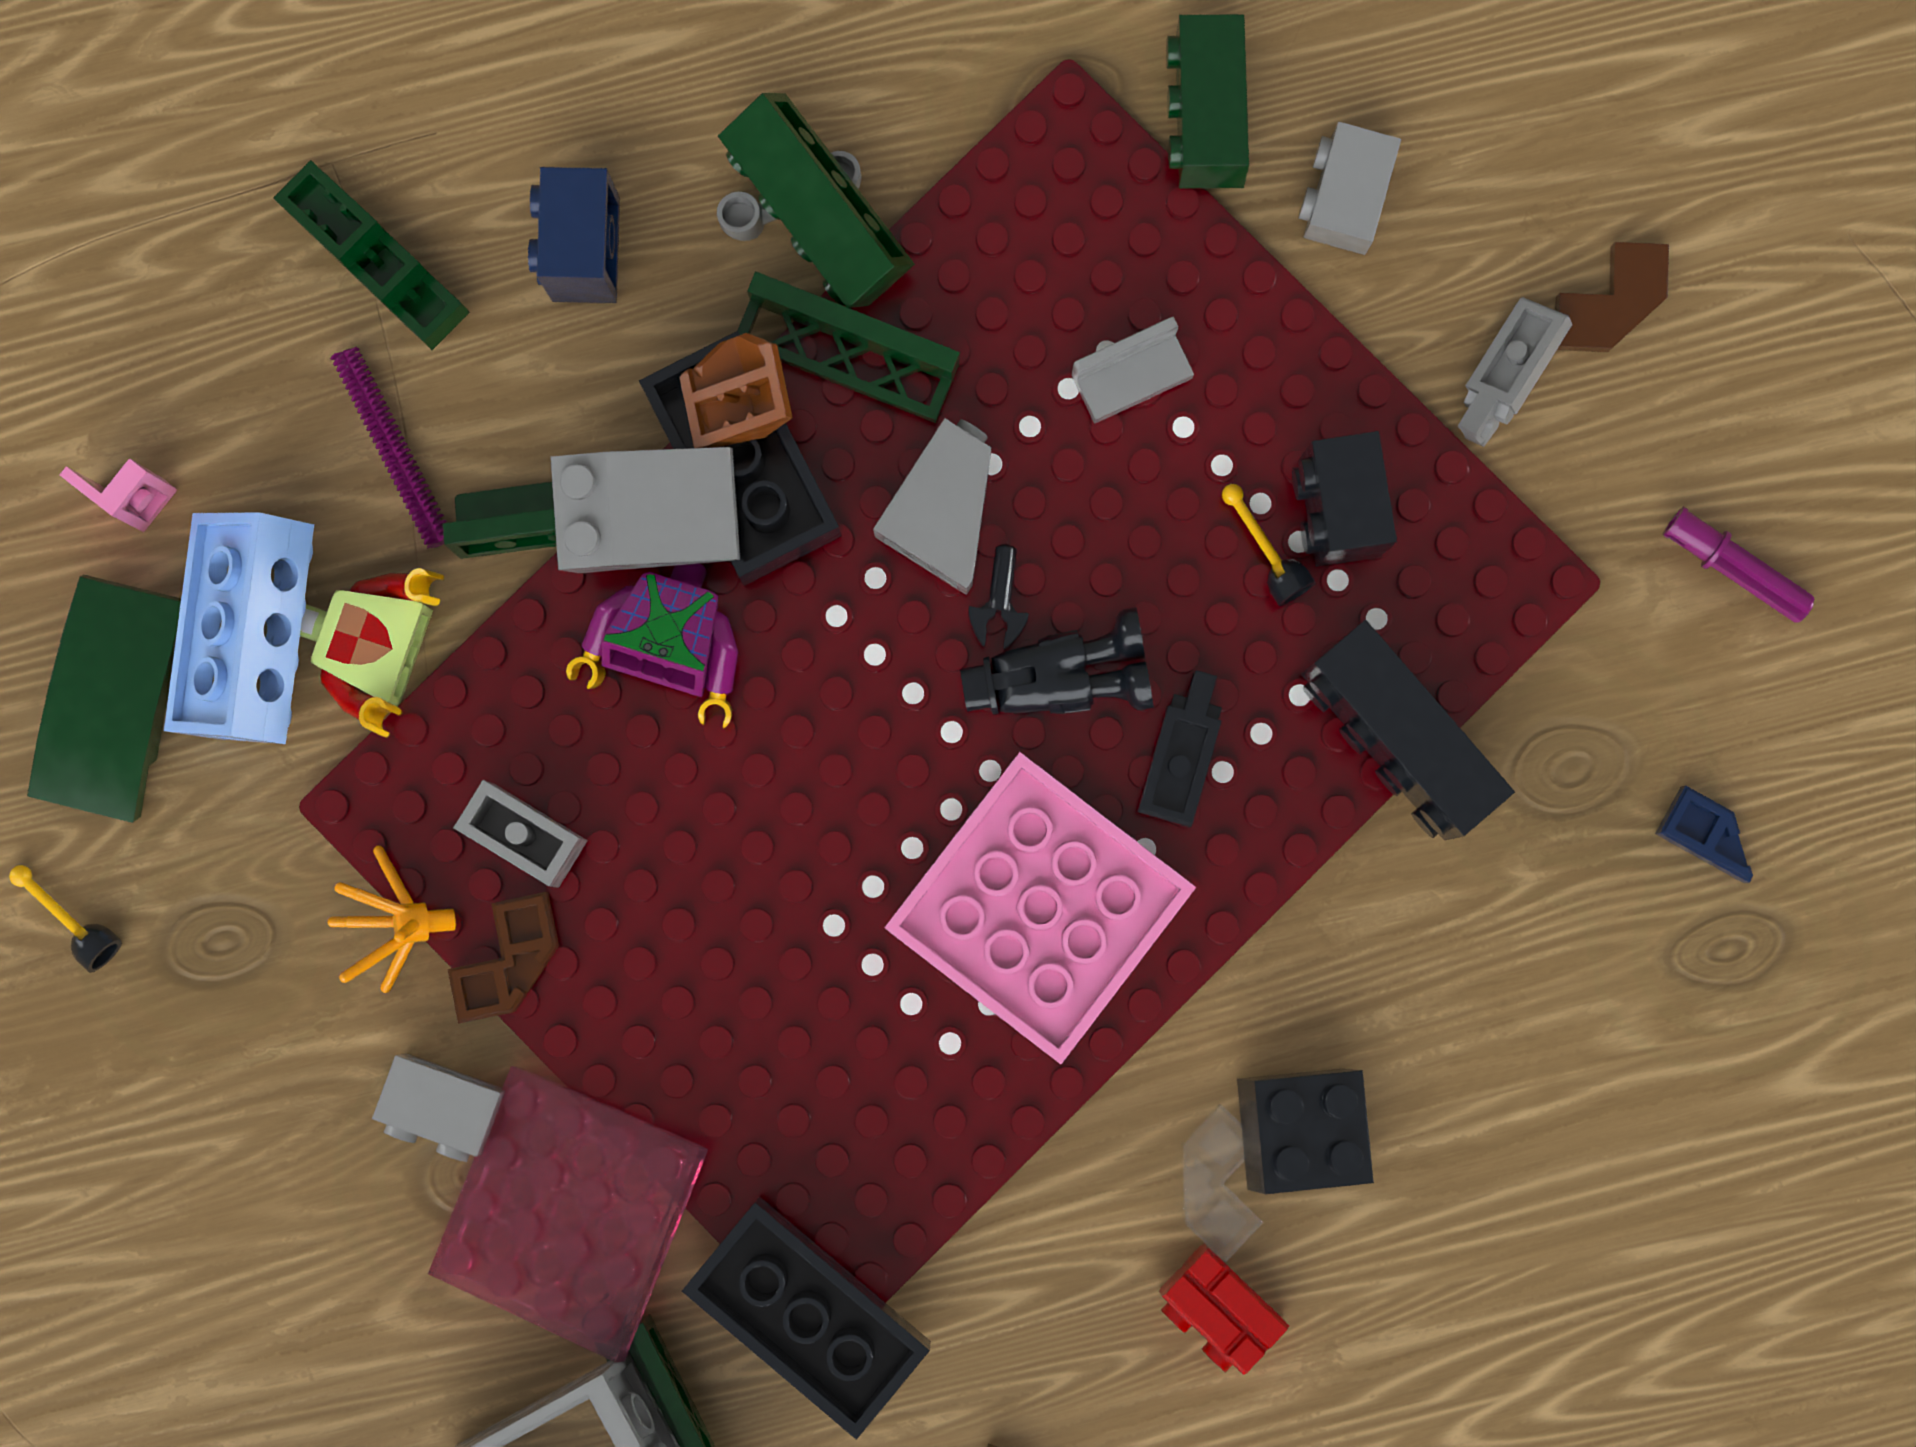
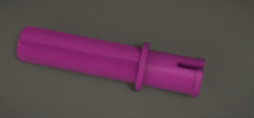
[1663,506,1815,623]

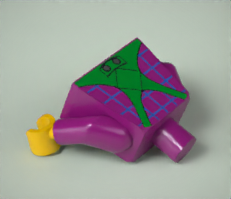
[566,563,738,728]

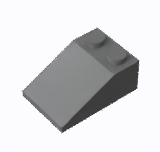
[550,447,740,573]

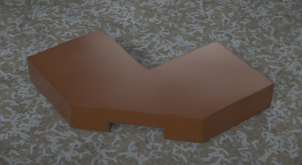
[1555,242,1669,352]
[448,892,559,1024]

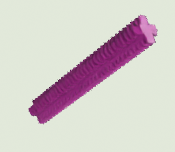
[330,346,447,549]

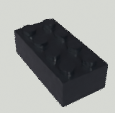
[639,331,842,586]
[1301,620,1515,841]
[682,1197,931,1440]

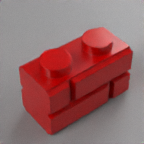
[1159,1243,1290,1375]

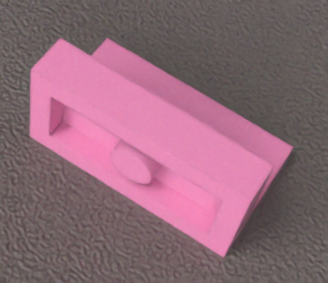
[60,458,177,532]

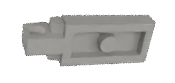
[1458,297,1573,447]

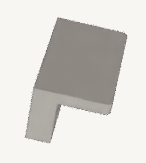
[1071,317,1194,424]

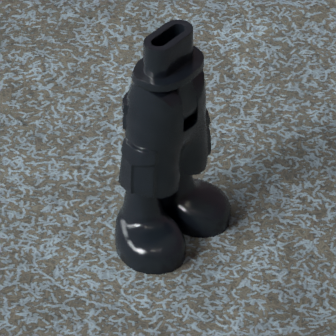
[960,607,1154,715]

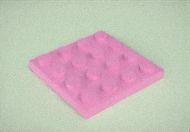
[884,752,1196,1064]

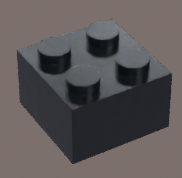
[1292,431,1397,567]
[1237,1068,1374,1195]

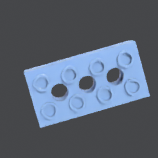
[164,512,314,744]

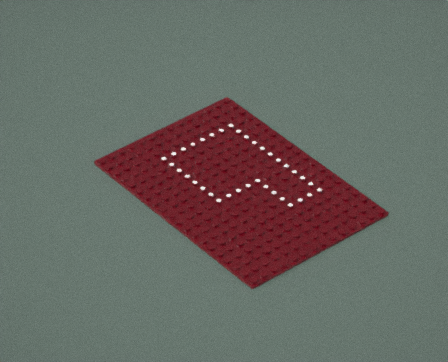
[299,59,1600,1303]

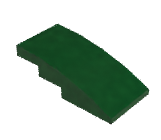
[27,574,181,823]

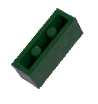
[1166,14,1249,189]

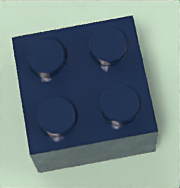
[528,167,620,303]

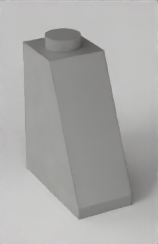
[873,419,991,595]

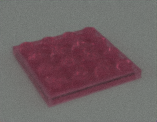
[428,1066,708,1362]

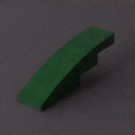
[273,160,470,350]

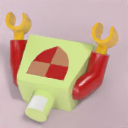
[300,568,444,737]

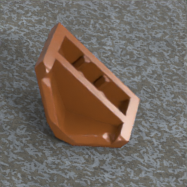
[680,333,793,448]

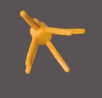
[327,845,456,993]

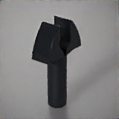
[968,544,1029,650]

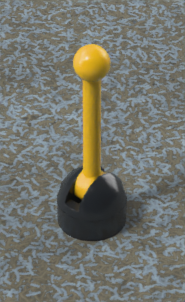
[1222,484,1316,607]
[9,865,122,973]

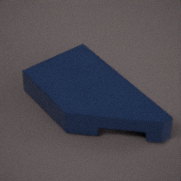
[1655,785,1753,883]

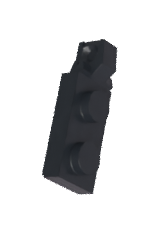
[1137,670,1222,827]

